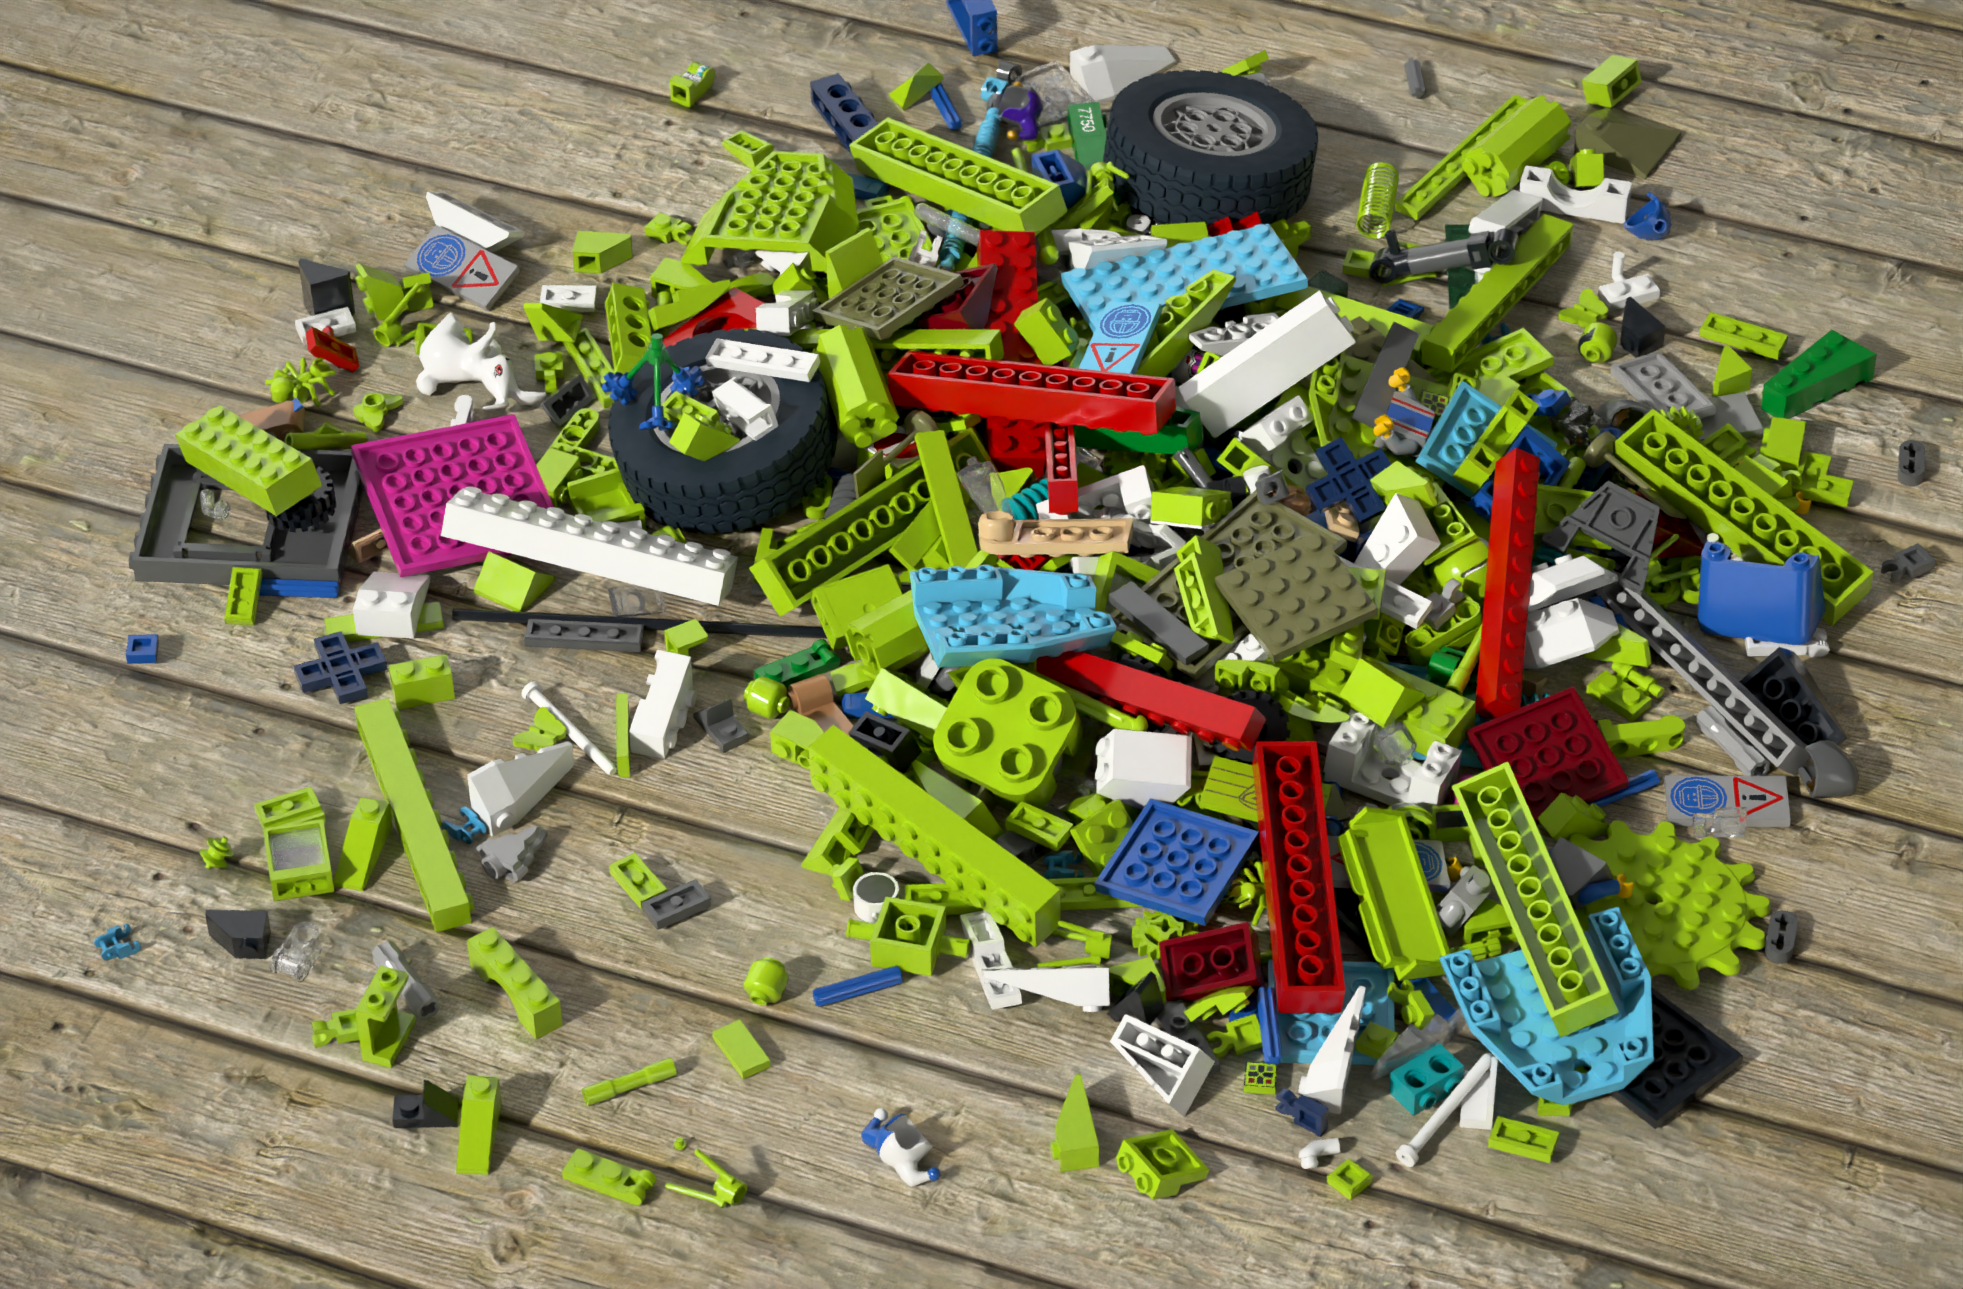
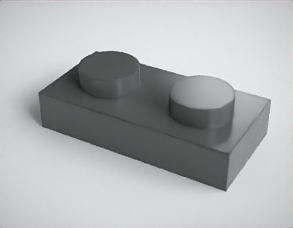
[642,879,711,930]

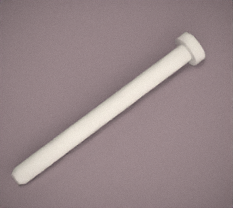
[522,681,616,775]
[1396,1053,1493,1167]

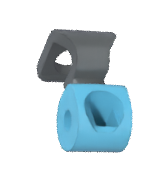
[981,59,1023,102]

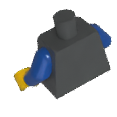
[1548,837,1634,910]

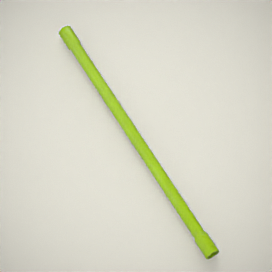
[1445,457,1586,695]

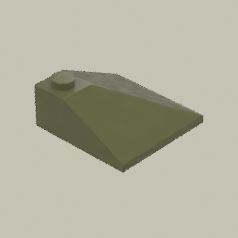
[1574,107,1681,179]

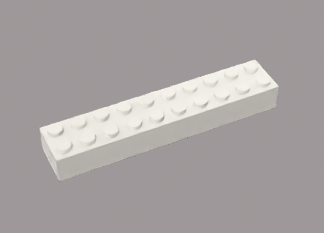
[441,487,738,606]

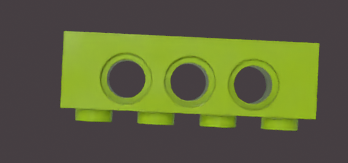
[605,283,652,375]

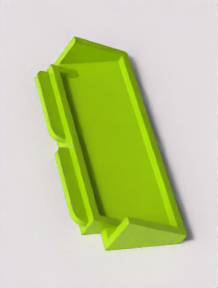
[1337,807,1451,981]

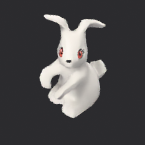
[416,312,547,411]

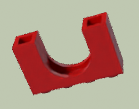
[663,287,766,347]

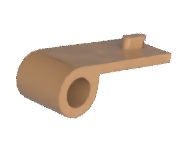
[238,401,306,443]
[787,673,853,736]

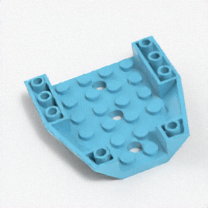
[910,565,1116,668]
[1439,907,1654,1105]

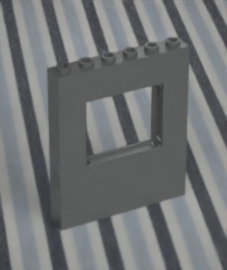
[129,444,364,590]

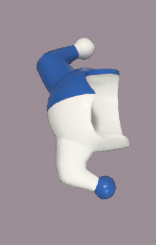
[861,1108,941,1187]

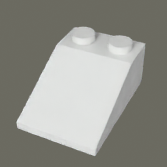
[353,572,431,639]

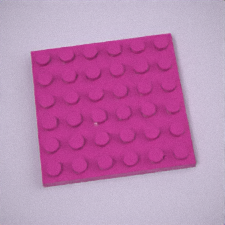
[351,414,554,577]

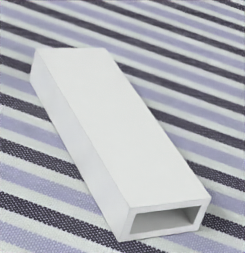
[1179,290,1356,438]

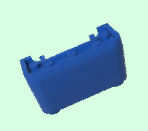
[1698,542,1825,645]

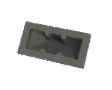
[541,374,596,428]

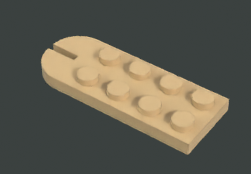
[978,510,1134,557]

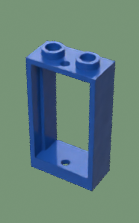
[945,0,998,57]
[1467,426,1571,524]

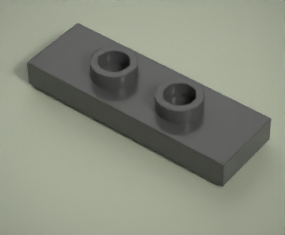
[1155,999,1220,1075]

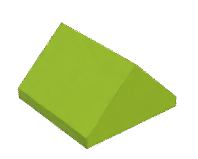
[474,551,555,612]
[1339,658,1425,728]

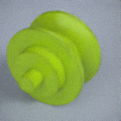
[1543,161,1569,186]
[200,836,234,869]

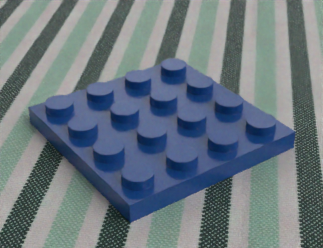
[1094,799,1260,926]

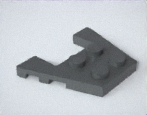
[1541,481,1660,596]

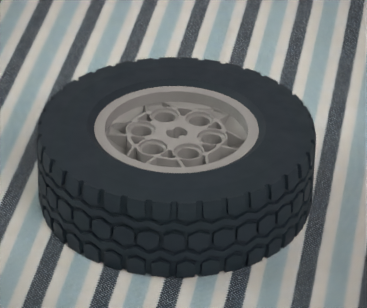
[1103,70,1318,226]
[608,329,837,534]

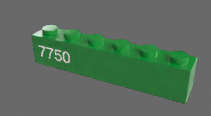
[1068,102,1125,221]

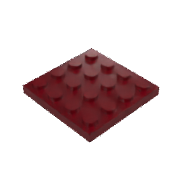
[1465,686,1629,825]

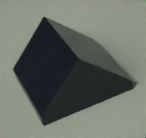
[298,259,355,316]

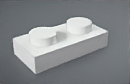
[540,285,597,312]
[295,307,356,345]

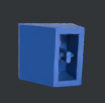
[1032,149,1095,209]

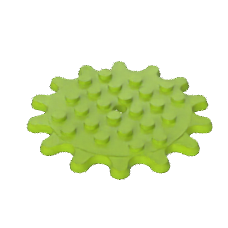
[1568,820,1771,990]

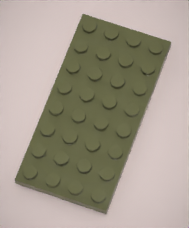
[1110,490,1347,680]

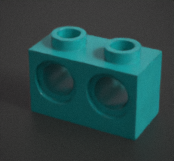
[1389,1043,1464,1116]

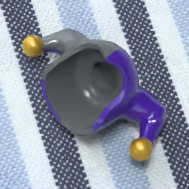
[998,82,1043,141]

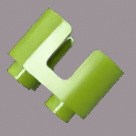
[933,658,1083,812]

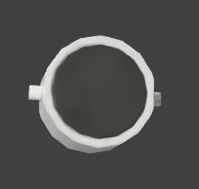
[853,872,899,923]

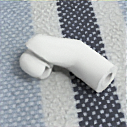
[1299,1138,1340,1169]

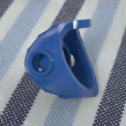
[1623,192,1672,241]

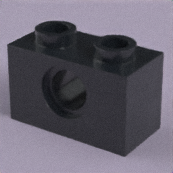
[849,711,922,773]

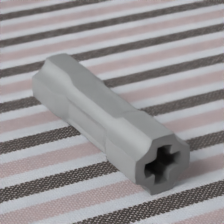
[1695,705,1770,776]
[372,940,440,1020]

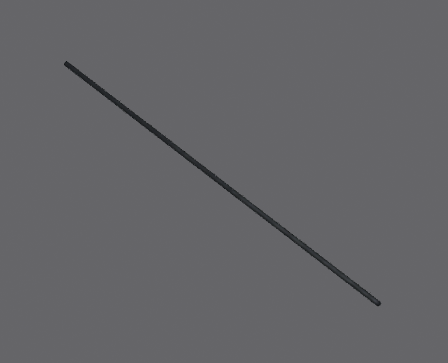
[452,608,1412,665]

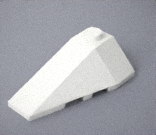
[1188,313,1280,356]
[467,741,574,837]
[981,965,1109,1012]

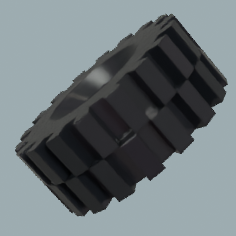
[265,466,337,532]

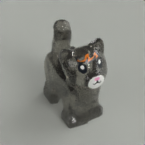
[1547,397,1608,447]

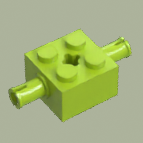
[846,896,971,976]

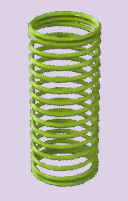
[1356,162,1399,239]

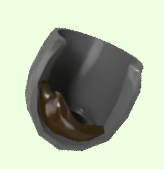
[1595,398,1651,432]
[1798,740,1859,798]

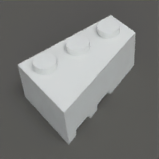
[1354,493,1441,585]
[629,650,697,759]
[1110,1014,1215,1117]

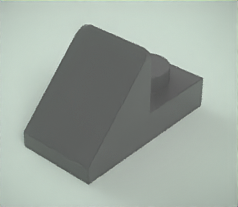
[693,699,749,753]

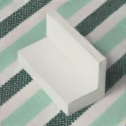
[1460,1056,1498,1130]

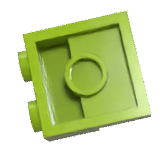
[1116,1129,1209,1200]

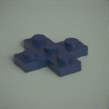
[1306,437,1392,525]
[294,631,388,704]

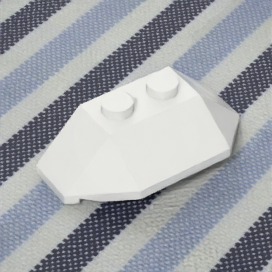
[426,191,525,252]
[1528,554,1618,613]
[1523,598,1620,669]

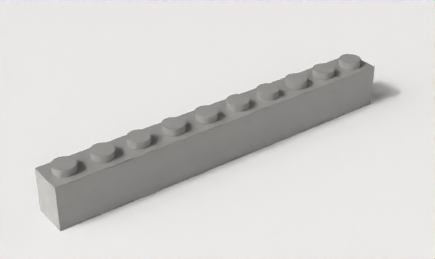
[1595,570,1810,775]

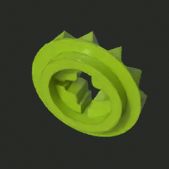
[1644,572,1680,609]

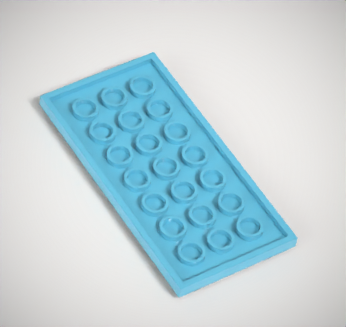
[1061,224,1308,333]

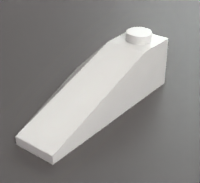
[1070,45,1176,104]
[1298,986,1366,1114]

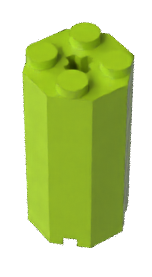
[1462,95,1571,197]
[812,325,899,448]
[845,589,930,679]

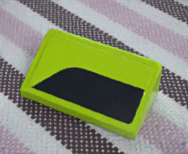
[1432,804,1472,842]

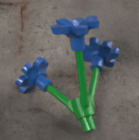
[602,333,705,431]

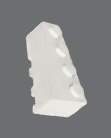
[1464,190,1543,274]

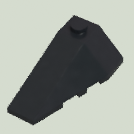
[1739,647,1847,746]

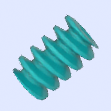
[1001,478,1048,520]

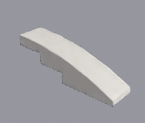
[960,910,1022,1010]

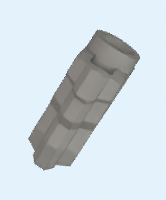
[476,825,548,883]

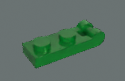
[754,639,840,688]

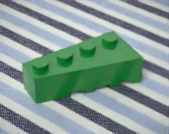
[1761,329,1877,419]
[1073,406,1203,454]

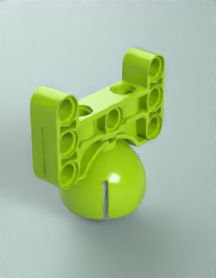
[1399,535,1489,667]

